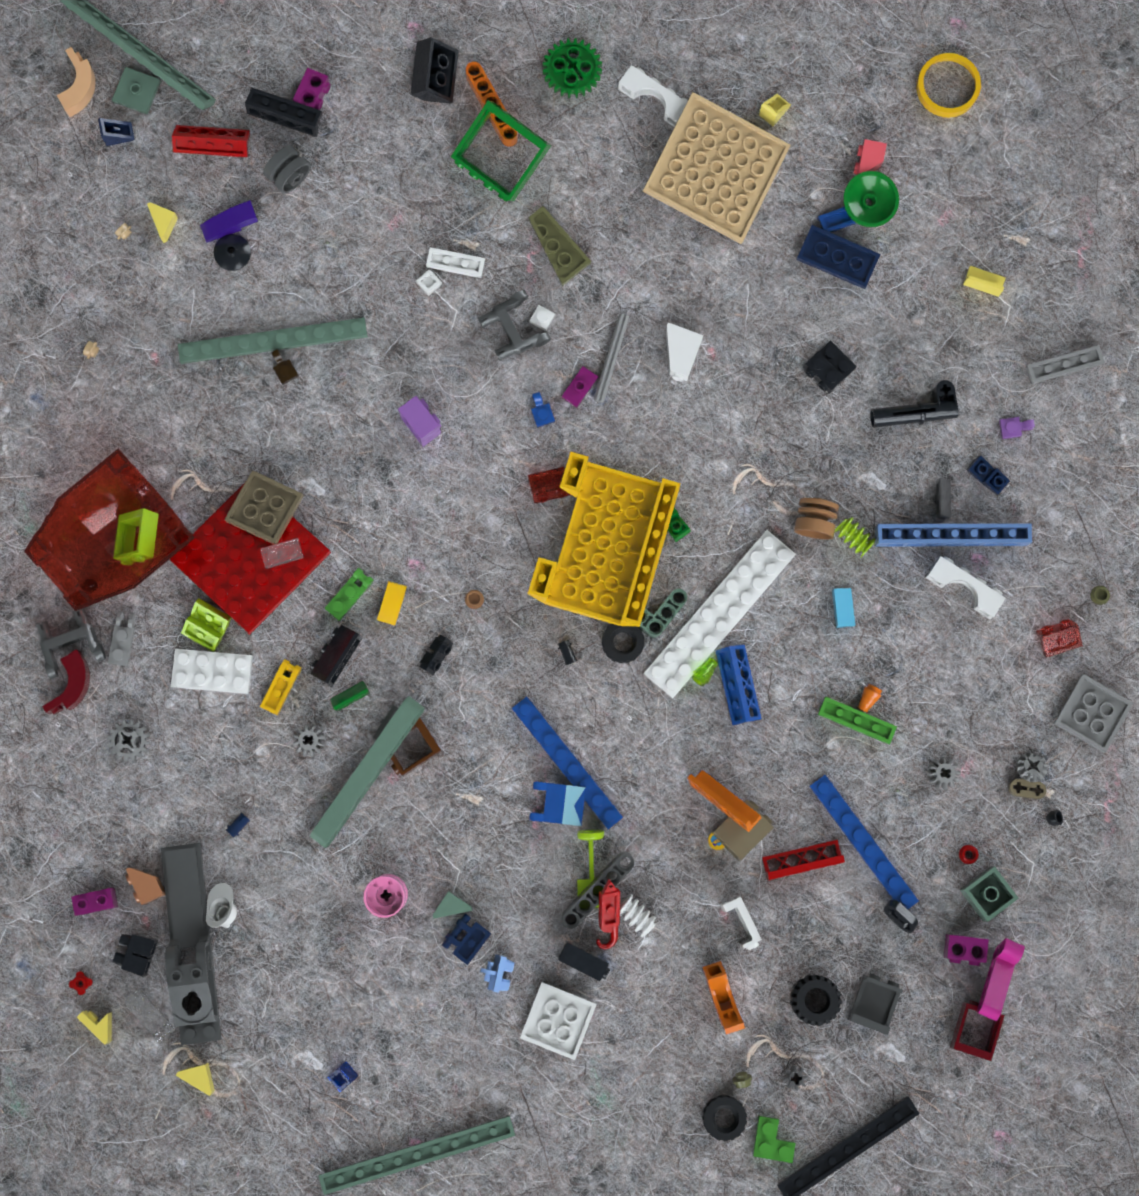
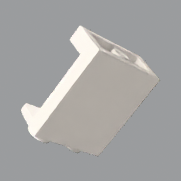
[720,896,762,950]

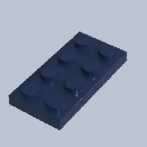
[796,225,881,289]

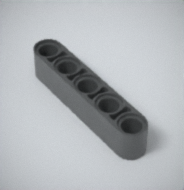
[562,851,634,929]

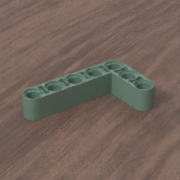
[638,588,687,638]

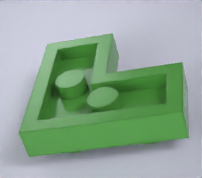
[753,1116,796,1163]

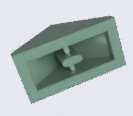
[433,891,473,919]

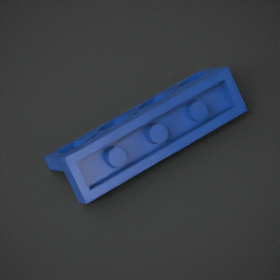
[716,644,762,726]

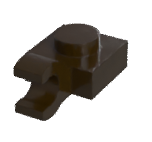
[271,349,299,385]

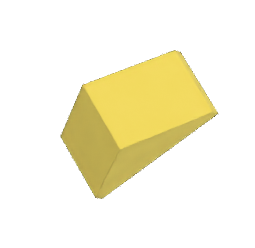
[759,94,791,126]
[147,202,178,243]
[176,1063,215,1096]

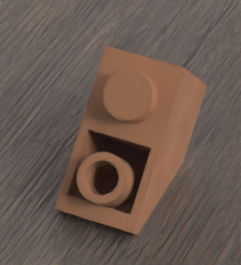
[125,868,166,905]

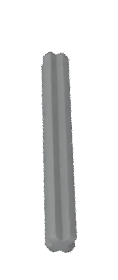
[594,313,629,403]

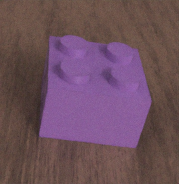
[398,396,441,447]

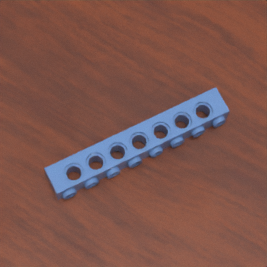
[875,523,1032,547]

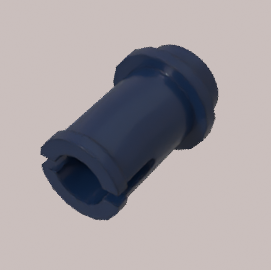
[226,813,250,838]

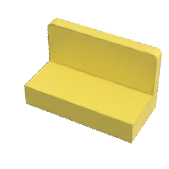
[963,266,1006,297]

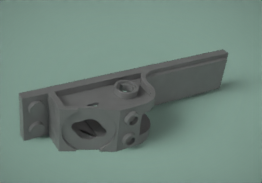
[161,843,222,1045]

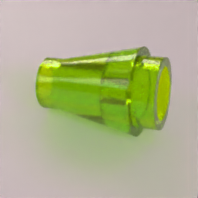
[692,657,718,686]

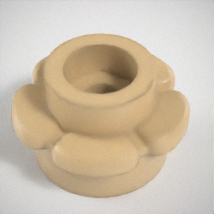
[115,223,132,240]
[83,341,99,359]

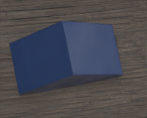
[98,118,135,146]

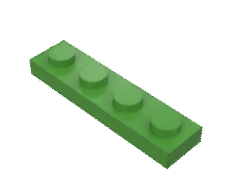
[817,696,897,745]

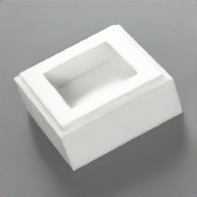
[416,269,442,296]

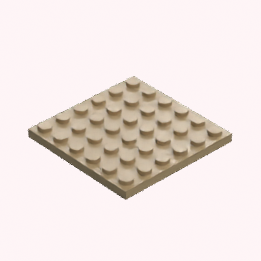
[642,92,791,244]

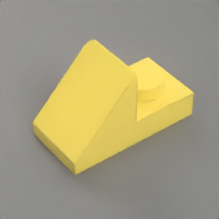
[77,1010,112,1045]

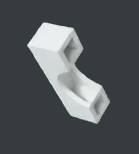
[618,65,688,127]
[925,556,1006,619]

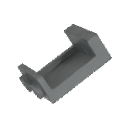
[848,973,903,1035]

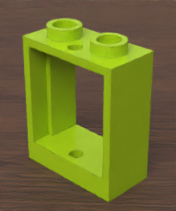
[113,508,159,565]

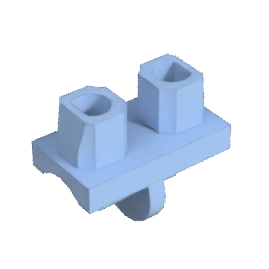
[480,954,515,993]

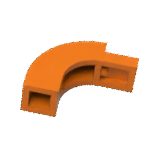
[702,961,745,1035]

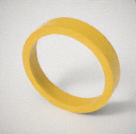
[916,53,981,118]

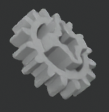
[107,719,151,762]

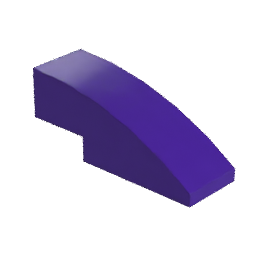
[200,200,258,243]

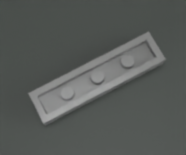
[1026,345,1105,384]

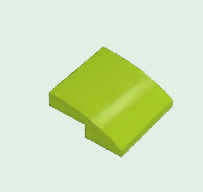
[181,598,231,652]

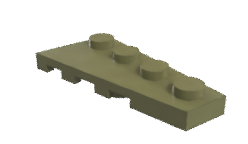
[529,206,591,287]

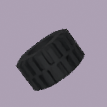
[790,975,842,1026]

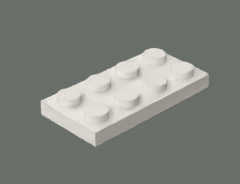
[171,649,253,694]

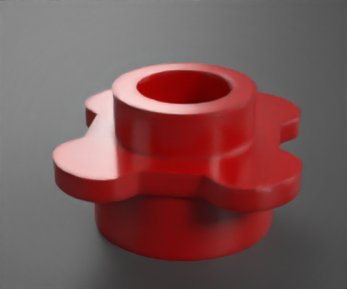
[69,971,93,995]

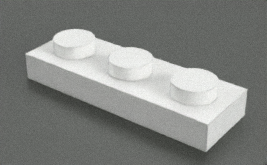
[426,247,485,278]

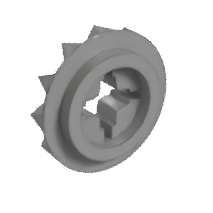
[1016,752,1048,782]

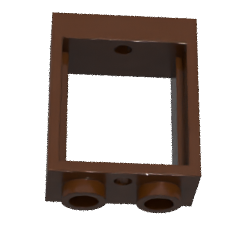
[391,718,442,777]

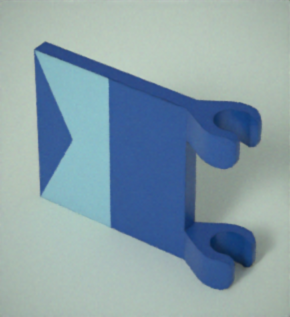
[529,781,586,826]

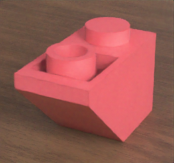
[853,139,887,175]

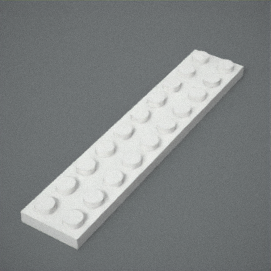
[644,530,796,699]

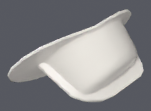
[206,883,237,928]

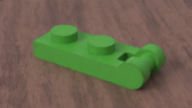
[325,568,374,621]

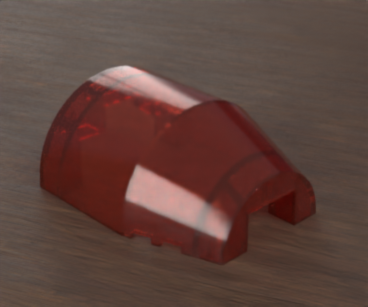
[24,448,195,611]

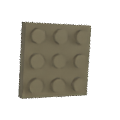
[225,470,304,545]

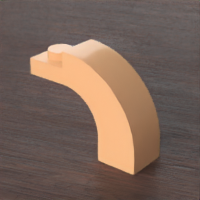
[57,47,96,117]

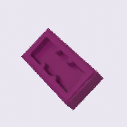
[561,366,598,408]

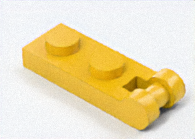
[260,659,302,716]

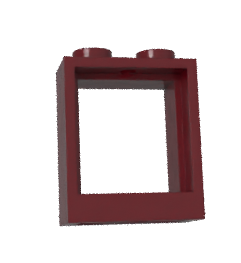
[950,1000,1005,1061]

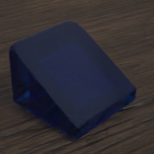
[327,1062,358,1092]

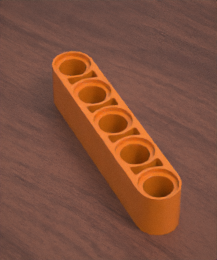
[466,61,518,147]

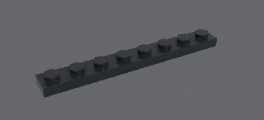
[777,1096,920,1196]

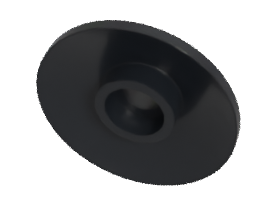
[213,234,251,271]

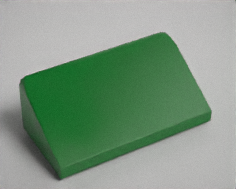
[330,681,370,712]

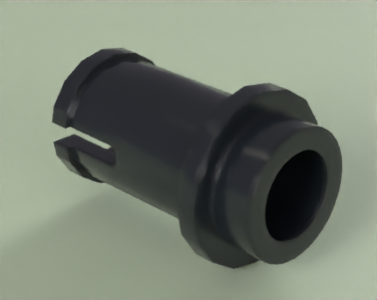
[558,640,577,665]

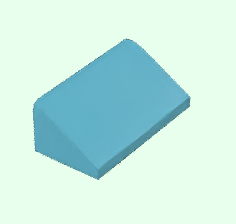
[832,588,855,628]

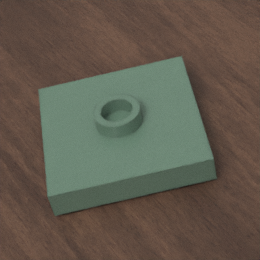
[112,67,161,114]

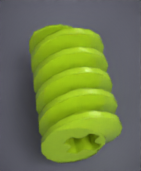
[834,517,876,558]

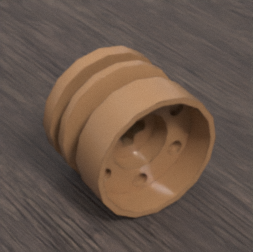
[794,498,839,540]

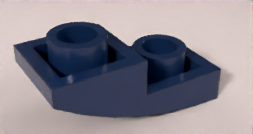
[966,455,1010,495]

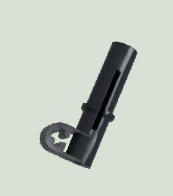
[870,380,958,428]

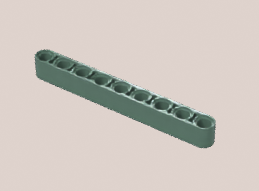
[310,696,425,848]

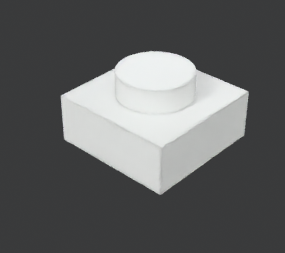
[530,305,555,331]

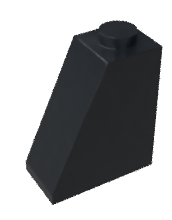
[558,942,610,981]

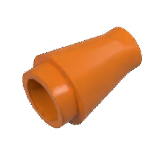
[857,683,882,713]

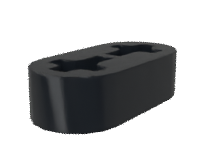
[884,900,918,933]

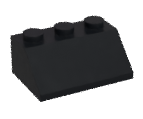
[410,37,459,104]
[310,625,362,687]

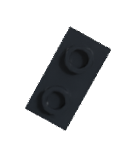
[419,634,454,675]

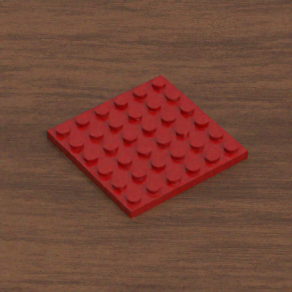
[168,483,331,635]

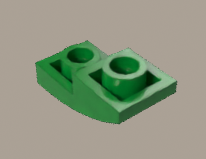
[667,508,691,542]

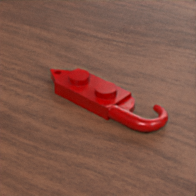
[596,879,620,950]

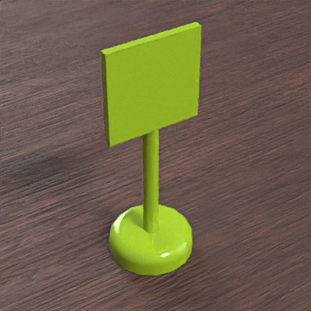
[577,829,604,909]

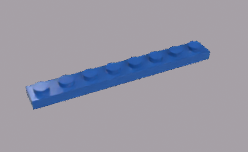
[512,696,623,830]
[809,775,919,910]

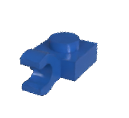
[531,392,555,428]

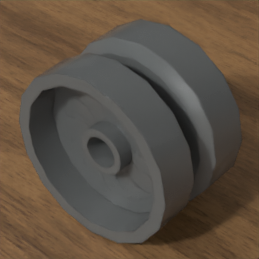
[263,145,311,194]

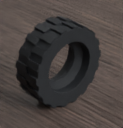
[602,624,644,664]
[702,1095,747,1141]

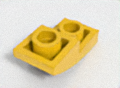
[377,581,407,625]

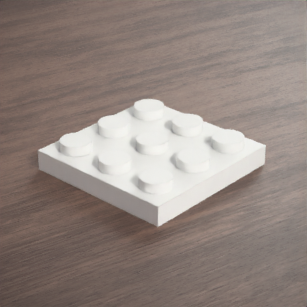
[520,982,597,1060]

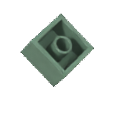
[959,866,1019,922]

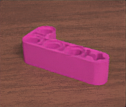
[977,938,1025,1021]

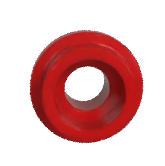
[959,845,979,864]

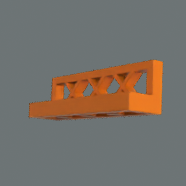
[687,770,761,832]

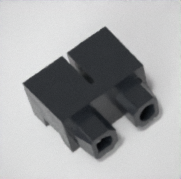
[112,934,158,977]

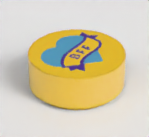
[708,833,725,850]

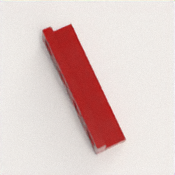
[172,125,250,157]
[762,840,845,880]

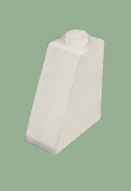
[666,323,704,382]

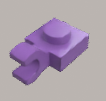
[999,417,1035,439]

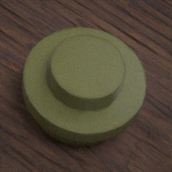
[1090,586,1110,605]
[732,1071,752,1088]

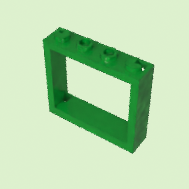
[451,100,552,202]

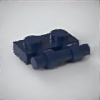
[442,913,492,965]

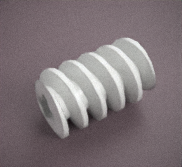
[620,894,658,937]

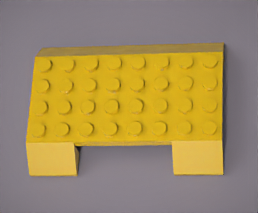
[527,451,681,627]

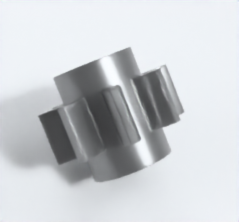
[783,1065,808,1091]

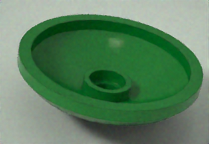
[843,171,899,228]

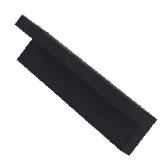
[245,87,322,137]

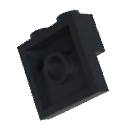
[803,340,857,394]

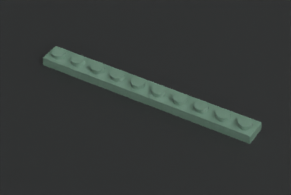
[60,0,216,110]
[178,317,368,364]
[318,1115,515,1195]

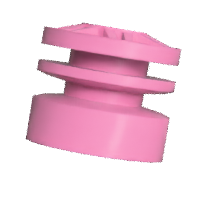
[364,874,408,918]

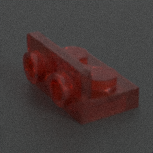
[528,466,571,503]
[1036,619,1083,658]

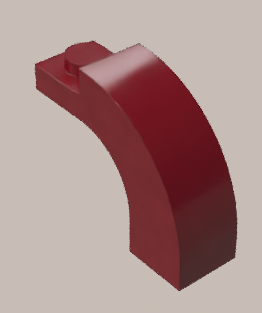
[42,649,90,715]

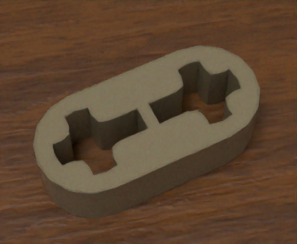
[1008,779,1047,799]

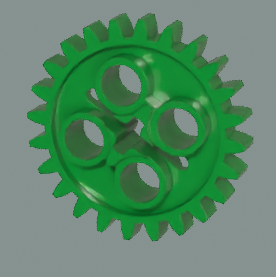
[542,38,602,98]

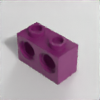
[292,67,331,110]
[71,888,118,916]
[944,934,989,966]

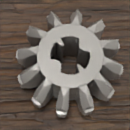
[293,724,326,757]
[927,757,961,790]

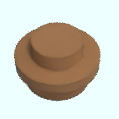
[465,590,484,609]

